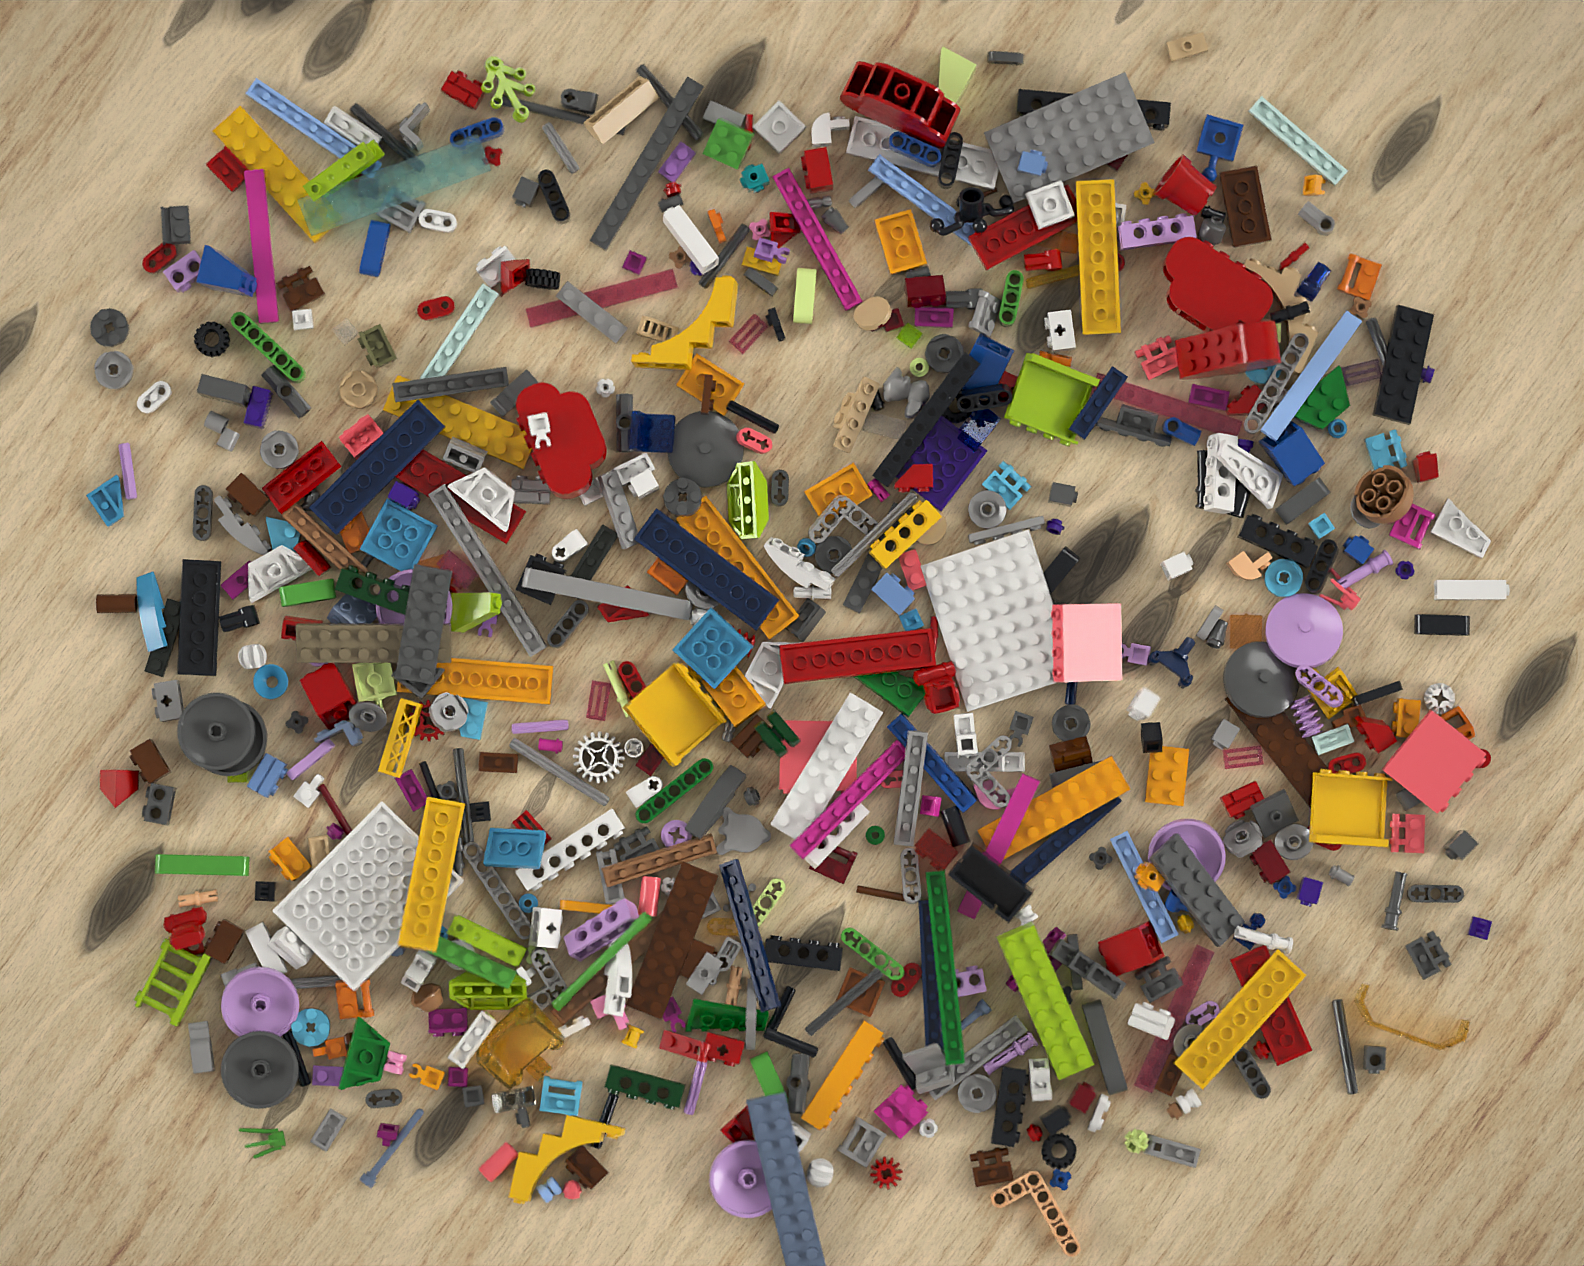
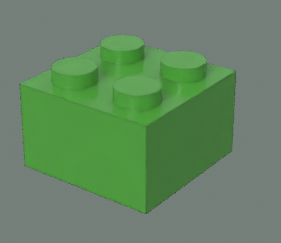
[702,118,755,169]

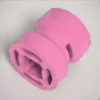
[384,1051,407,1075]

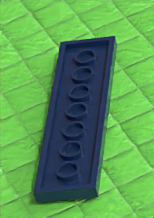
[309,400,445,535]
[634,508,780,631]

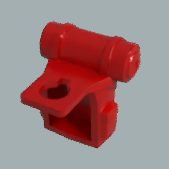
[913,661,960,714]
[163,907,207,955]

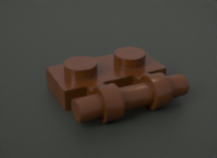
[276,266,325,312]
[970,1147,1014,1187]

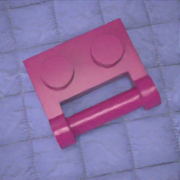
[1388,504,1436,550]

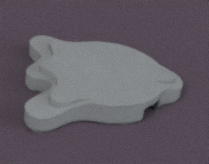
[716,807,771,855]

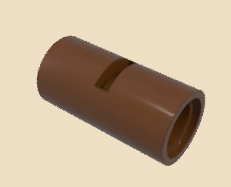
[96,594,137,613]

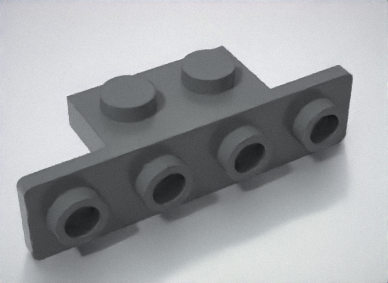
[1096,404,1172,447]

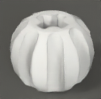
[238,644,267,669]
[807,1158,833,1187]

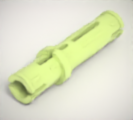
[603,660,631,718]

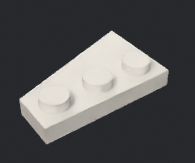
[1430,498,1491,558]

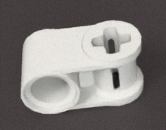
[552,529,588,562]
[625,776,663,808]

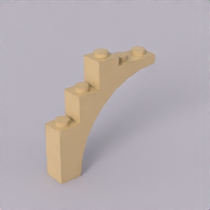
[1243,258,1319,376]

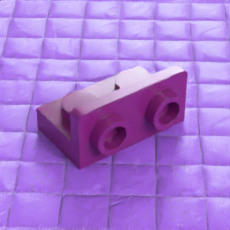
[428,1008,468,1037]

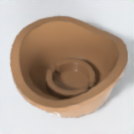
[411,983,443,1012]

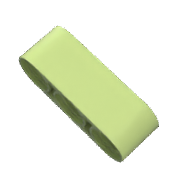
[793,268,817,324]

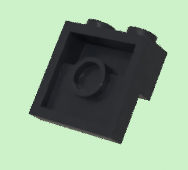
[516,553,567,605]

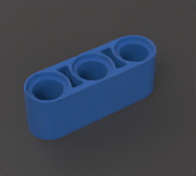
[450,117,504,150]
[889,132,941,168]
[359,220,390,278]

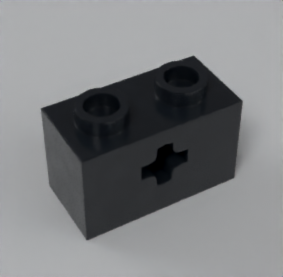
[1039,1105,1072,1136]

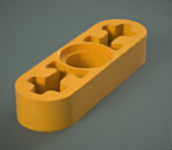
[559,900,613,914]

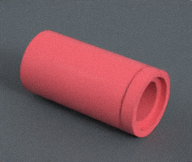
[638,876,661,916]
[478,1142,518,1183]

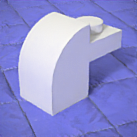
[812,113,850,147]
[954,712,978,755]
[401,950,437,993]
[1029,1058,1052,1101]

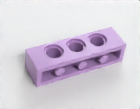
[1116,213,1197,251]
[564,898,639,961]

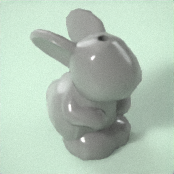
[883,367,930,419]

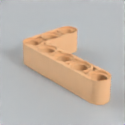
[990,1170,1080,1257]

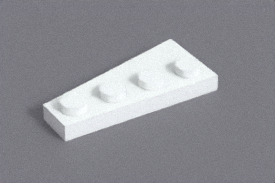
[1216,439,1283,509]

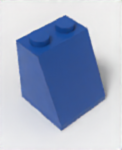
[196,245,257,297]
[963,333,1014,399]
[1258,421,1325,486]

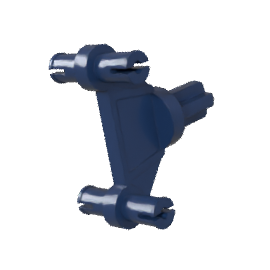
[1148,637,1195,688]

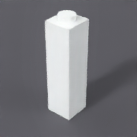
[663,205,719,274]
[1434,580,1510,600]

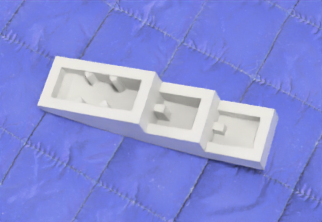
[579,452,655,506]
[945,752,1025,772]

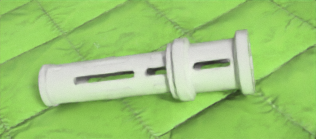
[1234,926,1293,954]

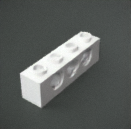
[1203,433,1238,514]
[1126,687,1161,721]
[804,803,870,869]

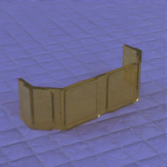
[1354,984,1470,1051]

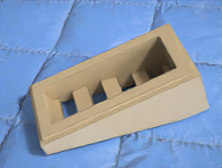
[637,315,679,342]

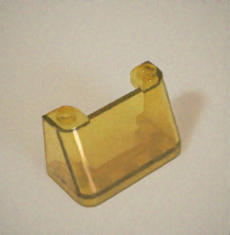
[476,998,565,1090]

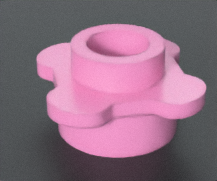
[749,219,771,241]

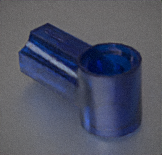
[1296,262,1331,302]

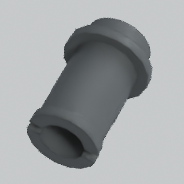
[658,194,684,213]
[905,265,931,278]

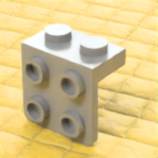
[399,102,430,152]

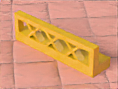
[378,698,423,778]

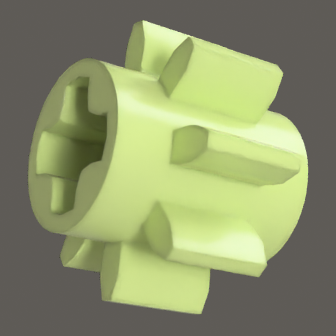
[1124,1129,1149,1154]

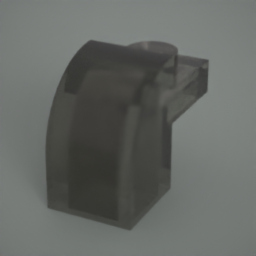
[491,1086,536,1113]

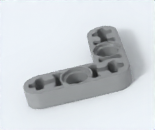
[808,495,878,543]
[966,735,1012,808]
[516,947,567,1018]
[745,978,757,1050]

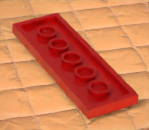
[968,184,1077,271]
[1230,945,1313,1066]

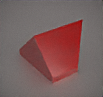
[770,212,800,248]
[501,259,530,297]
[100,770,139,808]
[720,1106,755,1143]

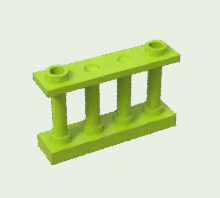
[303,139,385,202]
[447,915,528,967]
[134,936,212,1026]

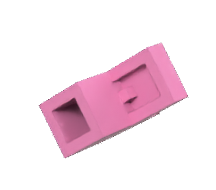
[973,780,1015,810]
[590,995,629,1030]

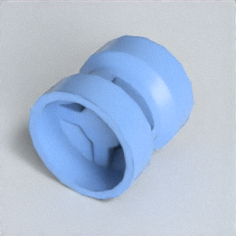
[536,1176,563,1203]

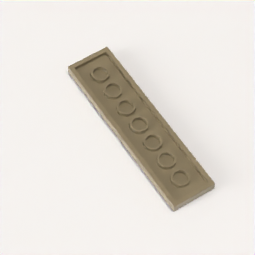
[296,623,451,663]

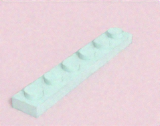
[1248,96,1348,186]
[420,284,499,379]

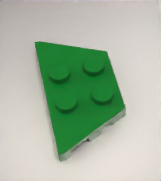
[1294,365,1350,430]
[338,1016,390,1090]

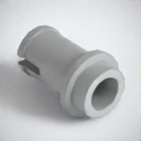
[1329,865,1355,886]

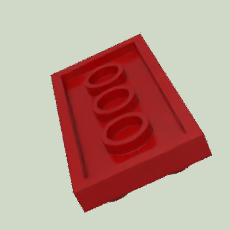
[262,441,342,514]

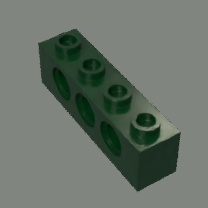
[335,565,410,615]
[604,1064,686,1110]

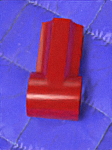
[1024,249,1063,272]

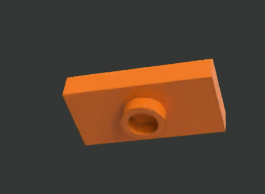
[647,558,689,596]

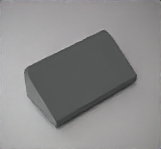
[785,598,826,642]

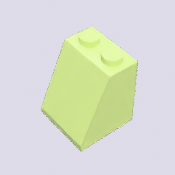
[938,47,977,104]

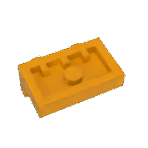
[1391,698,1421,738]
[268,837,312,881]

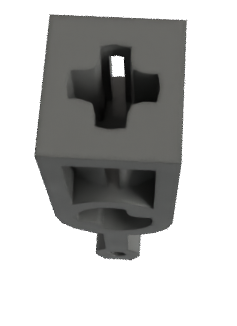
[490,369,539,417]

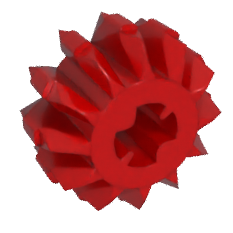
[870,1156,903,1190]

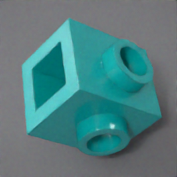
[739,163,770,193]

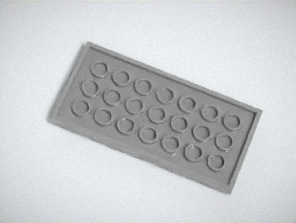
[984,72,1155,203]

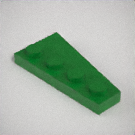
[853,672,926,717]
[685,999,769,1032]

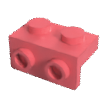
[339,414,384,460]

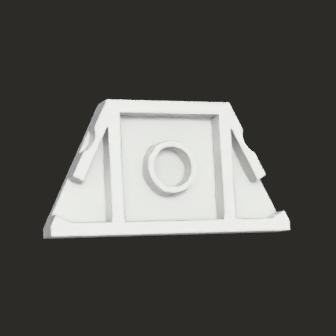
[447,467,515,532]
[248,545,312,603]
[745,642,802,710]

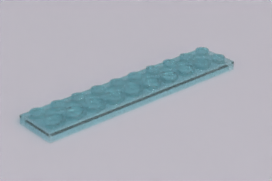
[298,134,491,236]

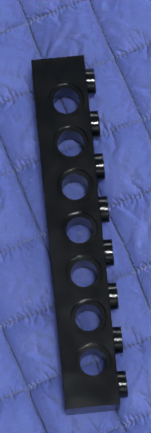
[1016,89,1171,131]
[872,352,981,487]

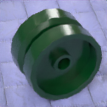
[754,710,801,759]

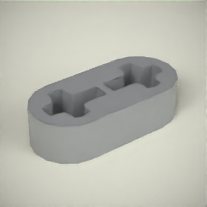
[1196,605,1224,640]

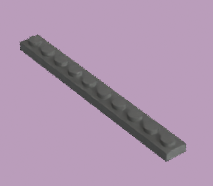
[590,76,704,251]

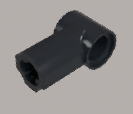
[219,605,260,633]

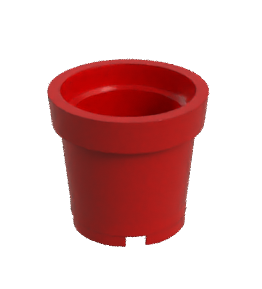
[1153,154,1217,216]

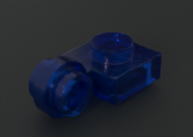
[1233,912,1266,950]

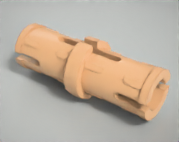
[178,889,218,908]
[725,966,743,1006]

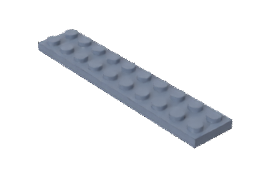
[746,1092,826,1266]

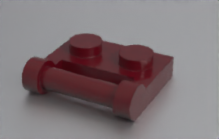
[809,842,858,884]

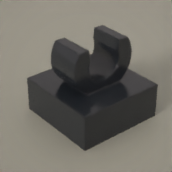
[469,801,491,823]
[255,881,276,901]

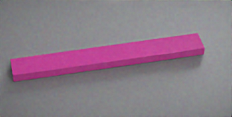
[772,168,863,311]
[244,169,279,324]
[789,740,906,859]
[957,773,1040,920]

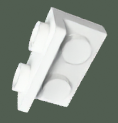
[475,246,516,289]

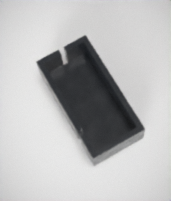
[948,842,1033,923]

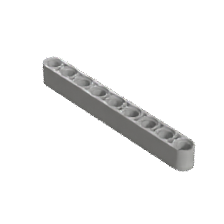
[522,567,693,620]

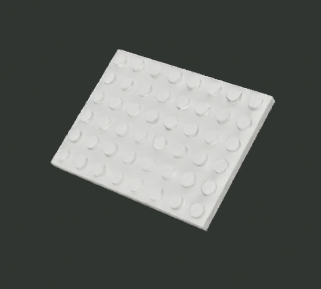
[921,530,1057,712]
[272,801,464,992]

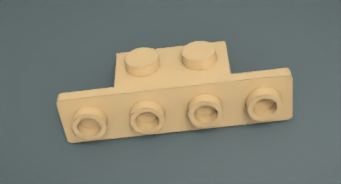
[833,377,880,453]

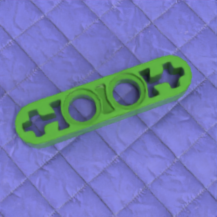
[841,928,905,981]

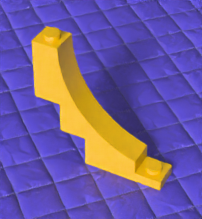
[631,275,738,370]
[509,1115,626,1204]

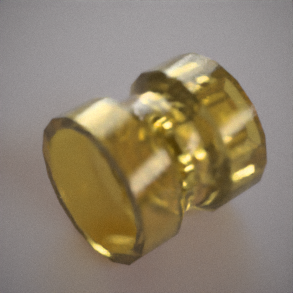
[526,1055,553,1082]

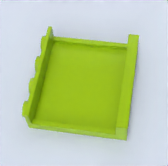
[1004,353,1100,447]

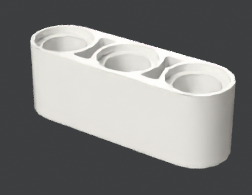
[245,922,288,974]

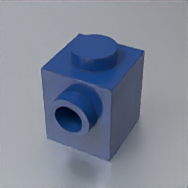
[1342,535,1374,565]

